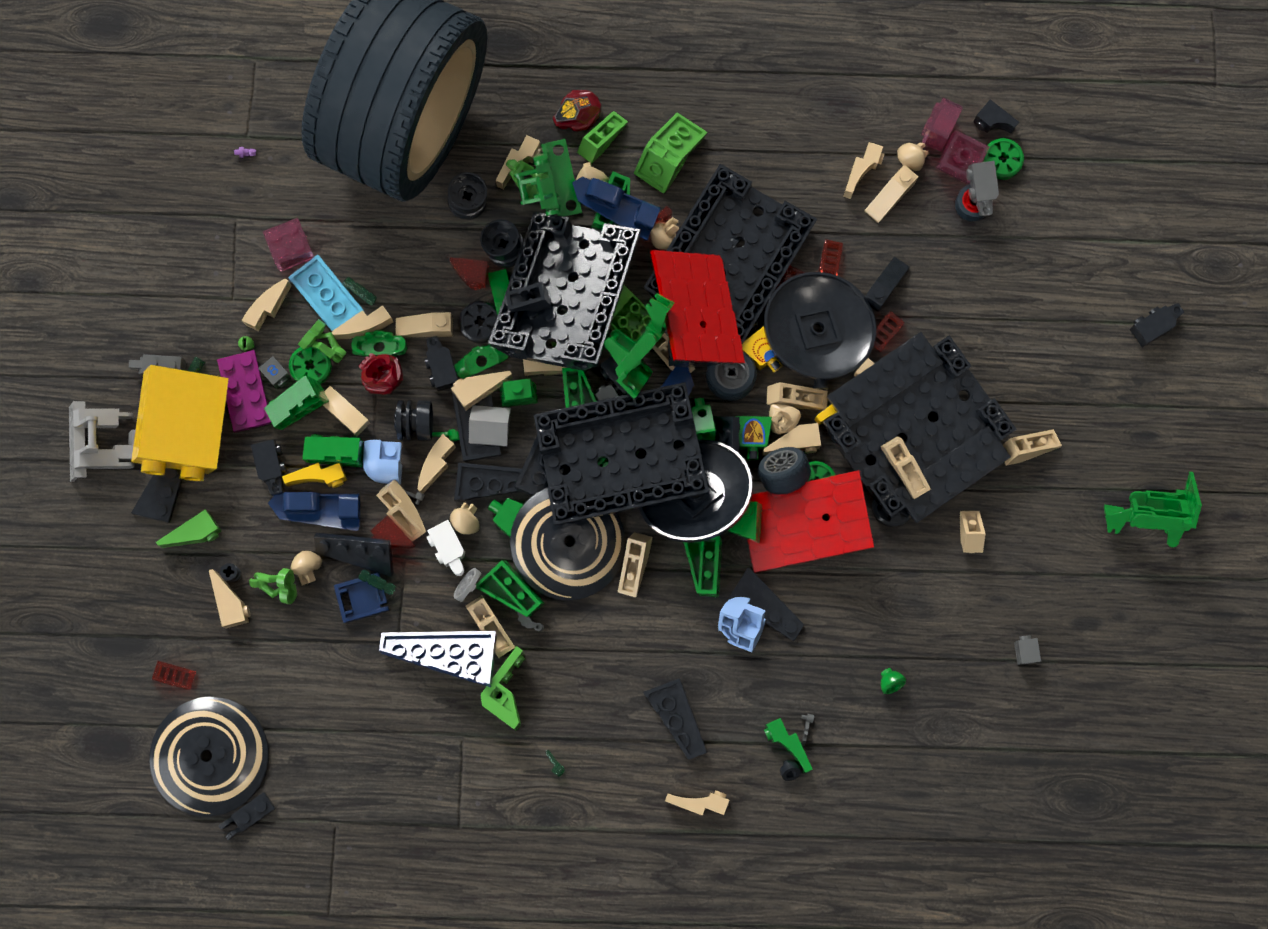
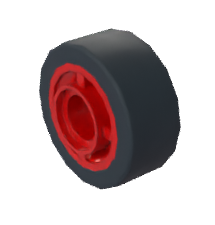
[955,185,985,222]

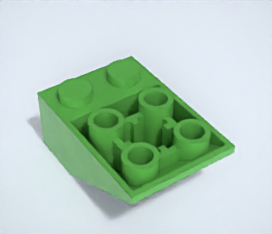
[610,285,652,342]

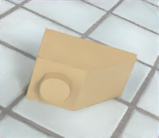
[960,511,985,553]

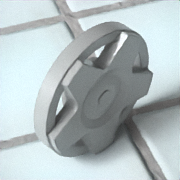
[454,568,481,602]

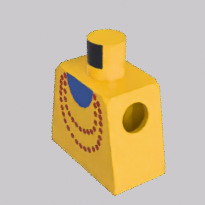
[742,326,782,372]

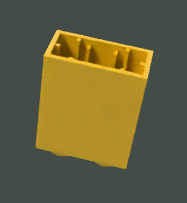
[131,365,229,481]

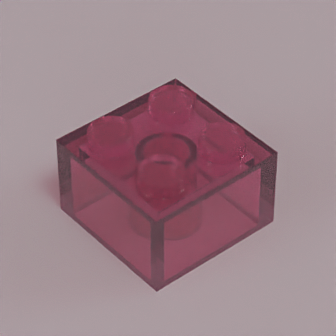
[921,98,963,152]
[936,130,989,184]
[262,218,314,271]

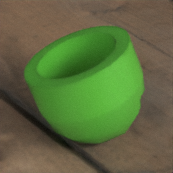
[238,336,254,352]

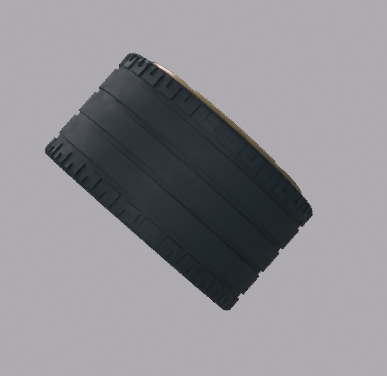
[302,0,488,202]

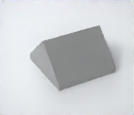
[469,405,511,446]

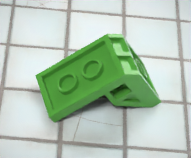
[634,113,708,194]
[481,646,525,731]

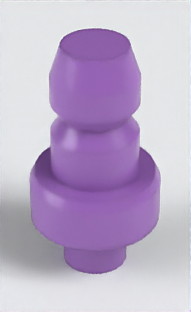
[234,147,256,158]

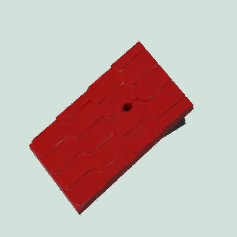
[650,250,745,368]
[747,470,874,573]

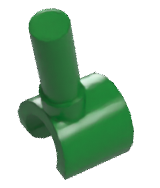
[432,429,460,442]

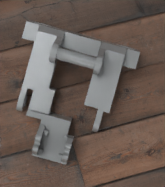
[69,401,136,482]

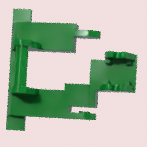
[514,139,582,217]
[604,293,674,399]
[1104,471,1202,547]

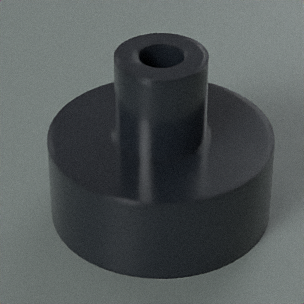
[780,760,801,781]

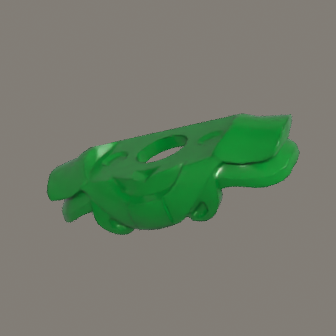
[351,330,407,356]
[455,345,508,379]

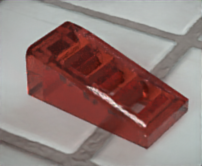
[818,239,843,276]
[873,311,905,352]
[152,661,196,690]

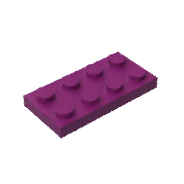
[217,350,272,433]

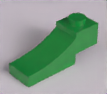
[764,718,813,773]

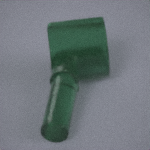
[545,750,565,777]

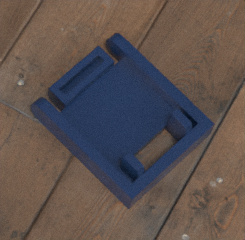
[334,573,389,623]

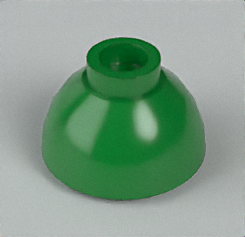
[880,668,907,694]

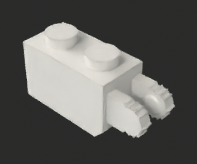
[427,520,465,576]

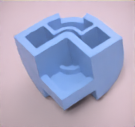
[363,440,402,484]
[718,597,766,652]

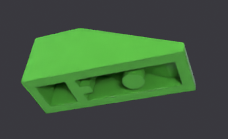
[577,111,628,164]
[156,510,221,548]

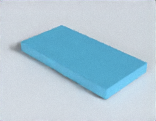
[288,255,365,331]

